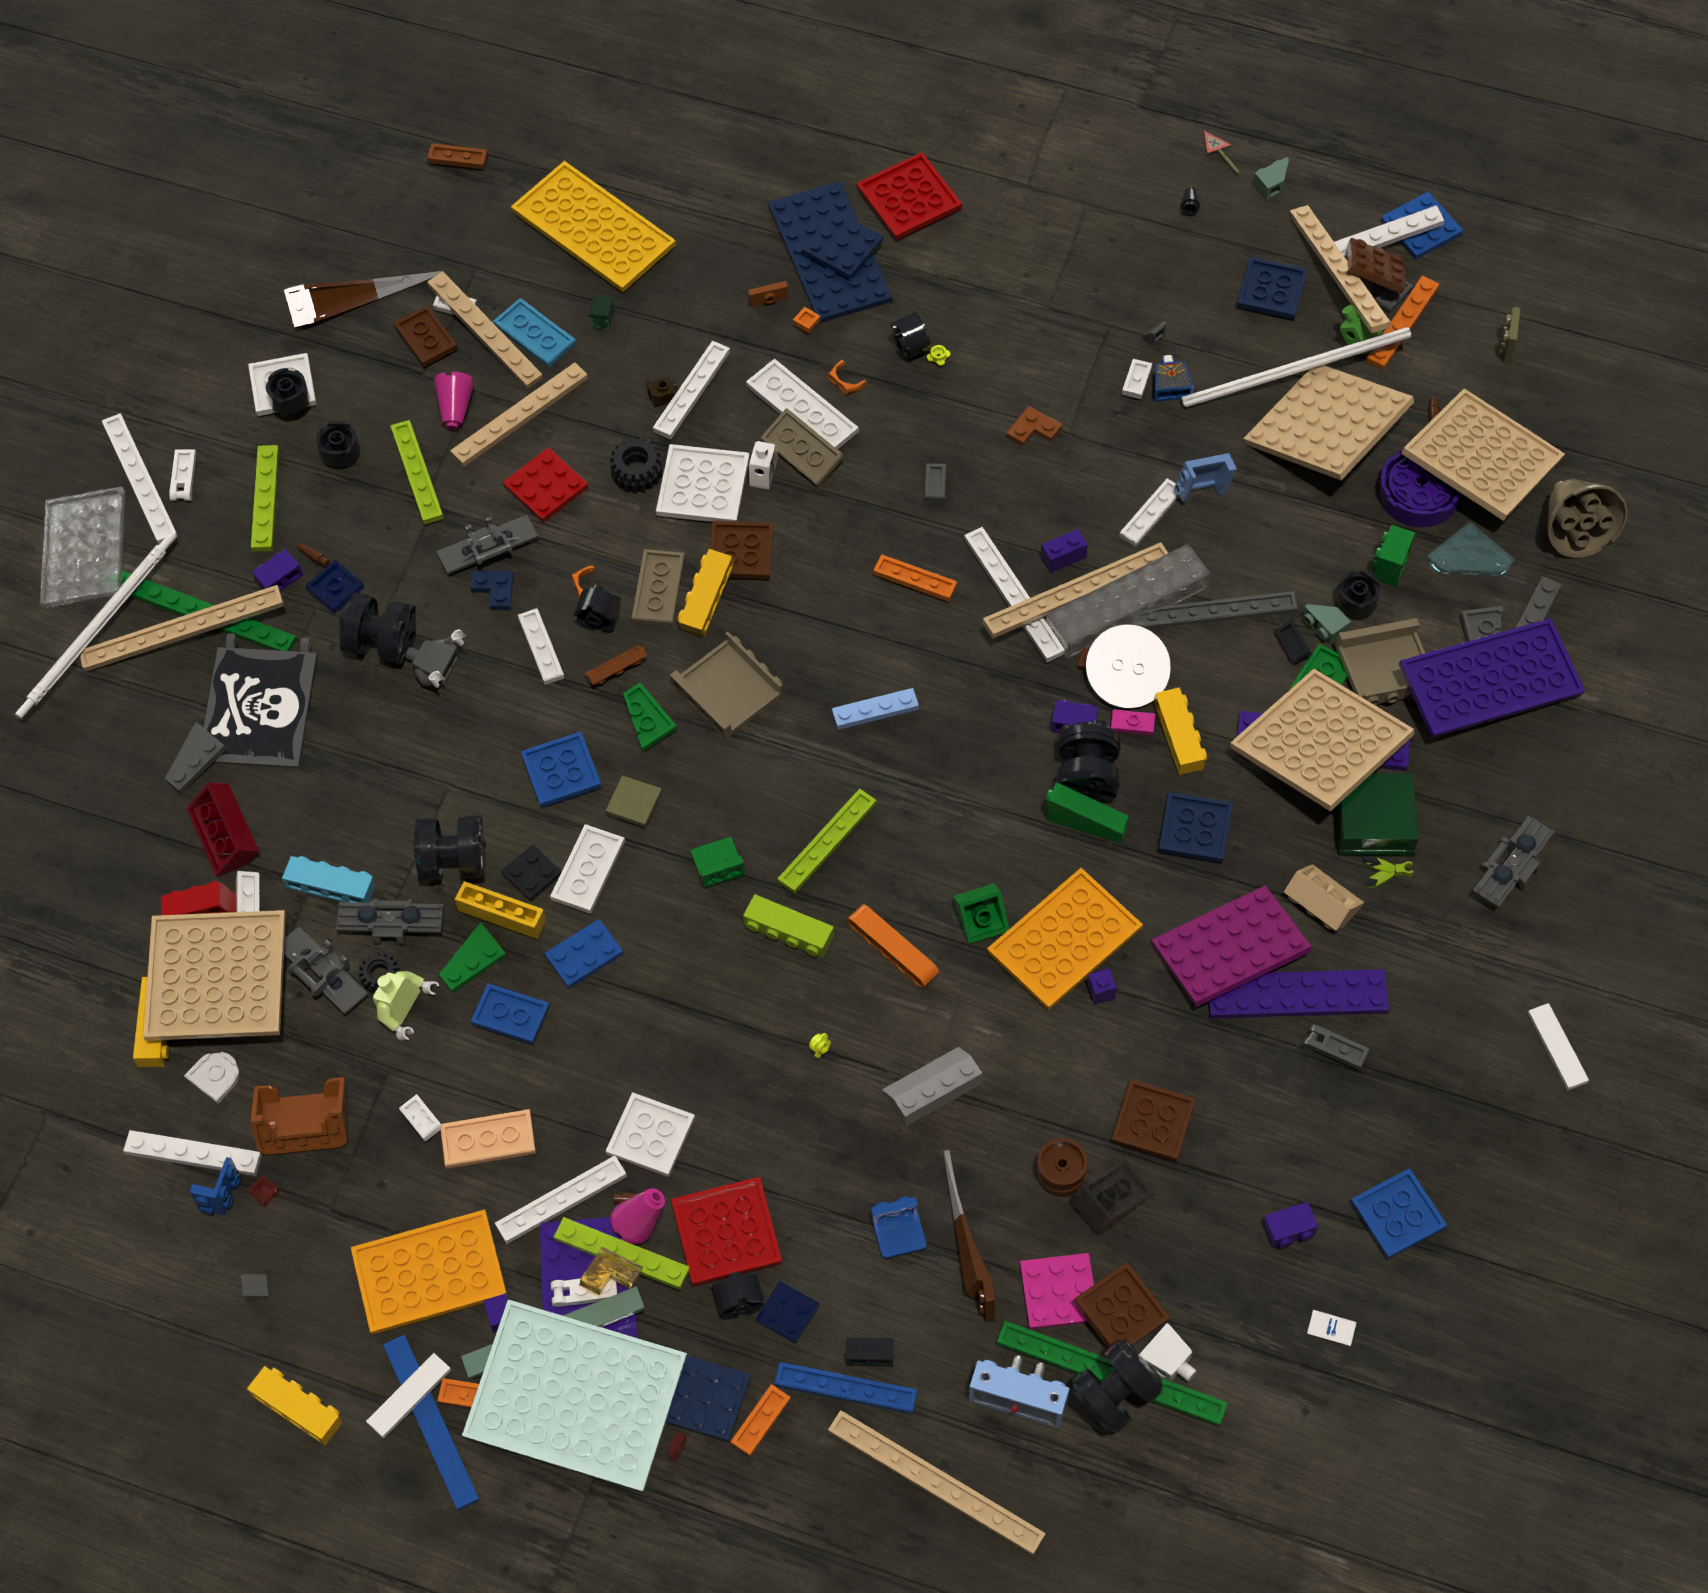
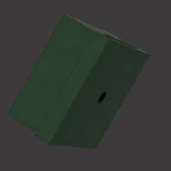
[1335,774,1418,857]

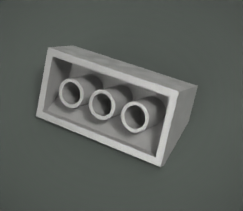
[882,1047,982,1127]

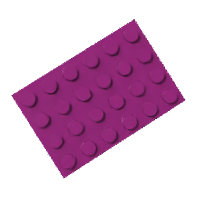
[1151,885,1311,1007]

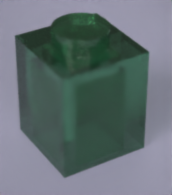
[589,295,615,329]

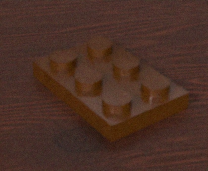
[394,305,458,367]

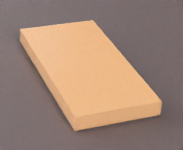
[441,1109,536,1169]

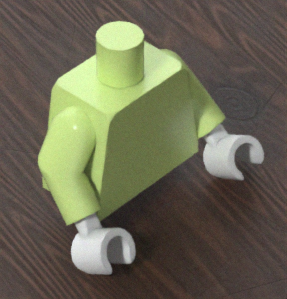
[373,971,439,1041]

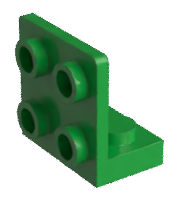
[691,837,745,888]

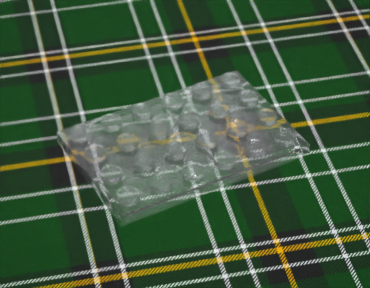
[40,486,125,608]

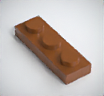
[427,143,488,169]
[584,645,647,685]

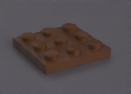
[1348,237,1406,294]
[710,521,774,579]
[1111,1079,1196,1162]
[1072,1262,1170,1347]

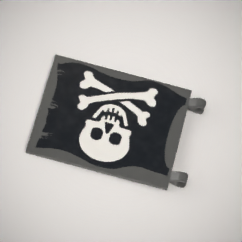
[204,633,317,768]

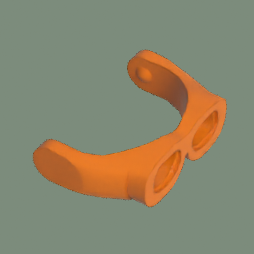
[828,360,867,395]
[571,566,595,598]

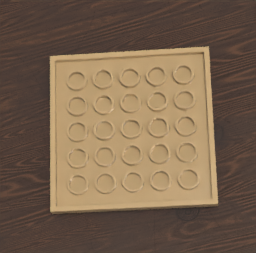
[1243,365,1414,480]
[1401,389,1565,521]
[1230,669,1414,811]
[143,910,286,1041]

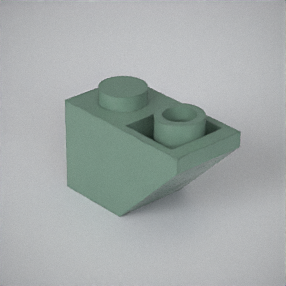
[1253,157,1289,201]
[1303,604,1351,645]

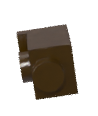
[646,376,678,408]

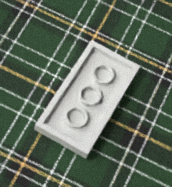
[550,824,625,914]

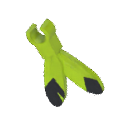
[1363,856,1414,888]

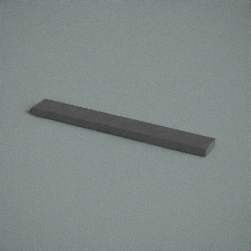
[1130,591,1298,629]

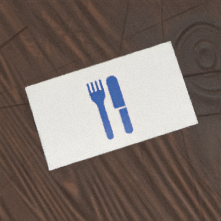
[1307,1310,1356,1346]

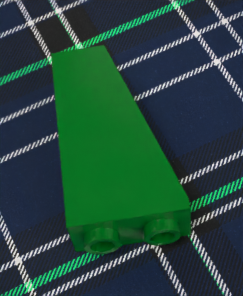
[1045,783,1129,844]

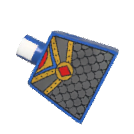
[1154,355,1194,402]

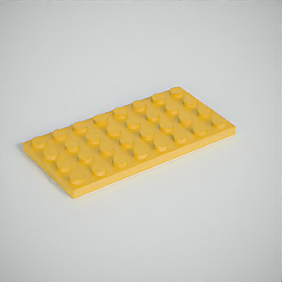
[511,161,676,292]

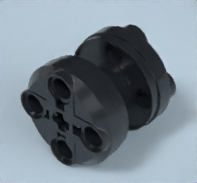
[339,592,416,664]
[1056,720,1121,801]
[413,815,486,882]
[1072,1339,1163,1433]

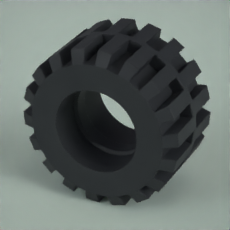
[610,437,662,493]

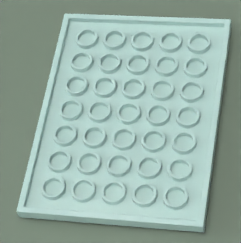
[462,1300,687,1492]

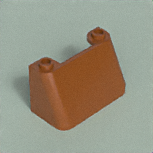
[251,1077,347,1155]

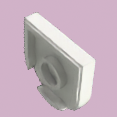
[184,1052,239,1104]

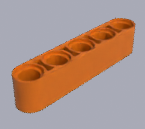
[847,904,940,988]

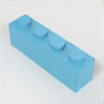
[282,856,376,903]

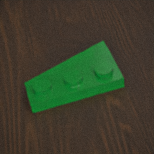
[623,683,677,752]
[439,922,507,994]

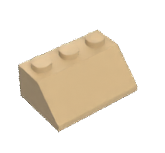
[1284,864,1365,931]

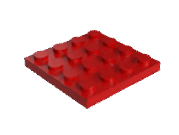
[856,152,962,240]
[671,1177,782,1287]

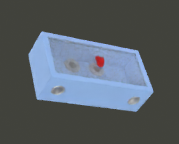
[969,1355,1069,1429]

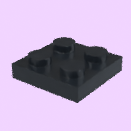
[501,844,562,902]

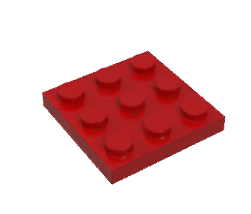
[503,447,589,523]

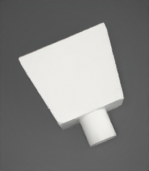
[1140,1323,1197,1381]

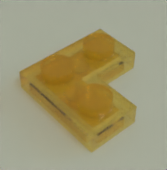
[579,1247,643,1295]

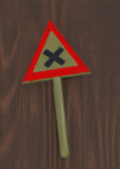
[1204,131,1240,174]

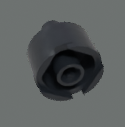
[890,313,932,360]
[265,368,310,417]
[316,421,360,468]
[1336,570,1380,621]
[574,585,621,632]
[712,1271,765,1319]

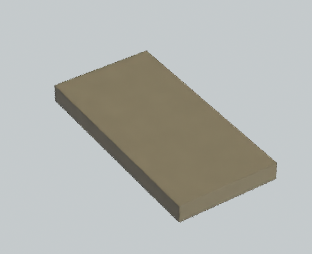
[761,408,845,487]
[631,549,685,626]

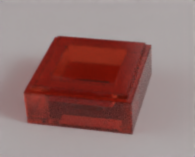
[247,1175,280,1207]
[667,1432,688,1463]

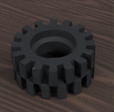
[358,951,400,994]

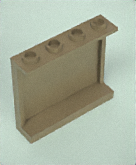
[1335,618,1425,706]
[670,632,783,740]

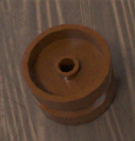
[1036,1138,1088,1197]

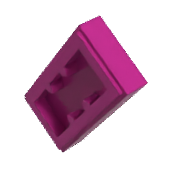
[1111,709,1155,736]

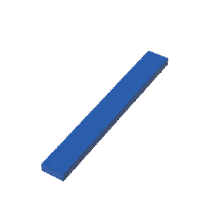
[383,1335,480,1511]

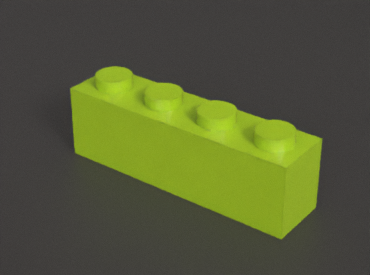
[743,894,834,958]

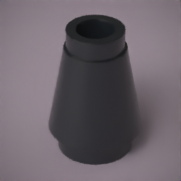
[1181,187,1200,215]

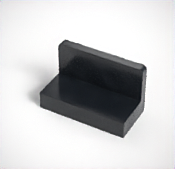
[846,1338,894,1367]

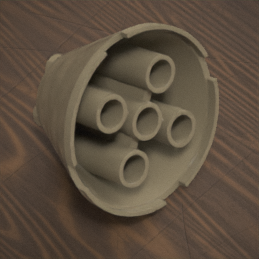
[1547,479,1627,558]

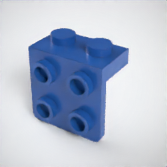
[189,1157,240,1215]
[871,1196,926,1259]

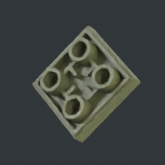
[1500,307,1520,364]
[606,775,662,828]

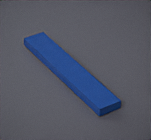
[774,1362,918,1414]

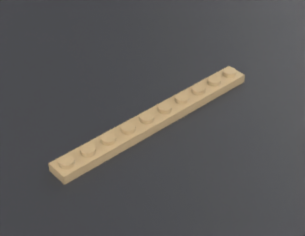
[1290,205,1390,333]
[982,542,1172,639]
[80,585,284,672]
[828,1410,1046,1556]

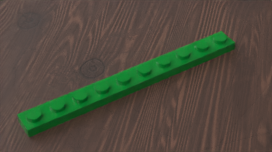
[105,568,297,651]
[996,1321,1228,1427]

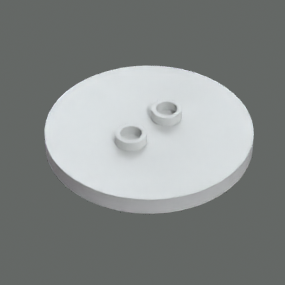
[1086,625,1170,709]

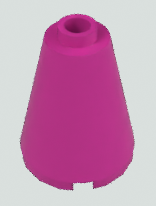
[434,372,474,430]
[610,1188,665,1244]

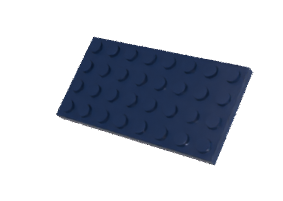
[768,181,893,324]

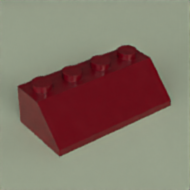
[186,782,259,877]

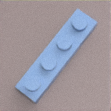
[832,688,919,730]

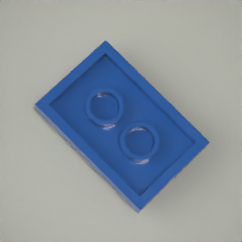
[544,919,624,989]
[471,983,550,1045]

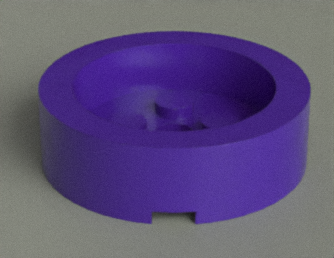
[1378,448,1462,528]

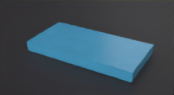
[493,298,577,368]

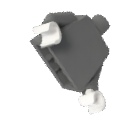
[406,629,466,689]

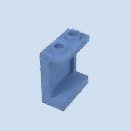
[1175,453,1237,502]

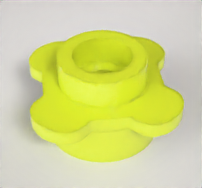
[927,345,950,366]
[809,1033,831,1058]

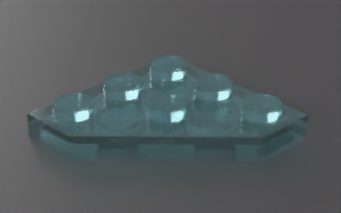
[1426,521,1515,576]

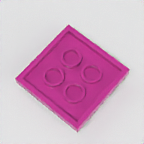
[1020,1253,1094,1330]

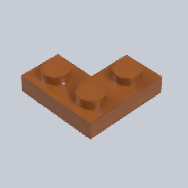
[1006,406,1062,447]

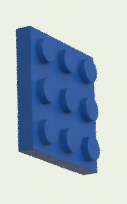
[1381,192,1463,260]
[521,732,602,808]
[1350,1168,1447,1260]

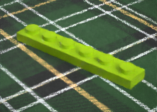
[390,420,444,525]
[251,445,279,552]
[778,789,876,894]
[554,1217,690,1290]

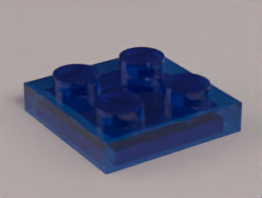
[305,560,364,613]
[756,1281,820,1344]

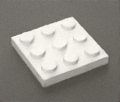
[248,353,317,416]
[606,1092,695,1177]

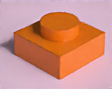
[793,307,821,333]

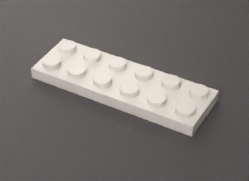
[746,359,859,450]

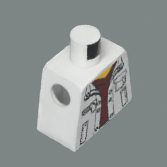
[749,441,778,490]

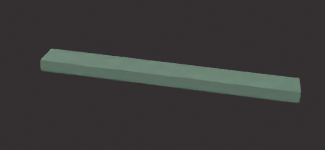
[461,1286,646,1380]

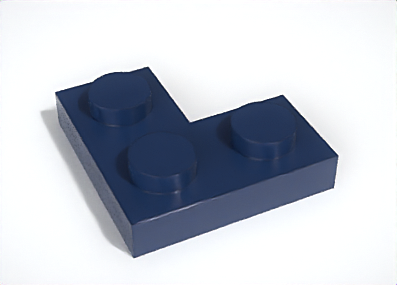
[470,571,514,610]

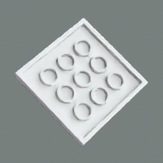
[656,444,750,522]

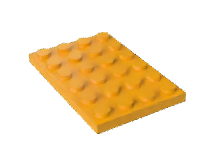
[987,868,1143,1011]
[351,1210,507,1335]

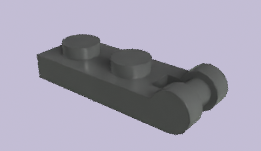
[1302,1025,1369,1071]

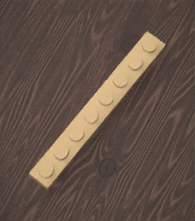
[427,271,542,389]
[450,363,588,467]

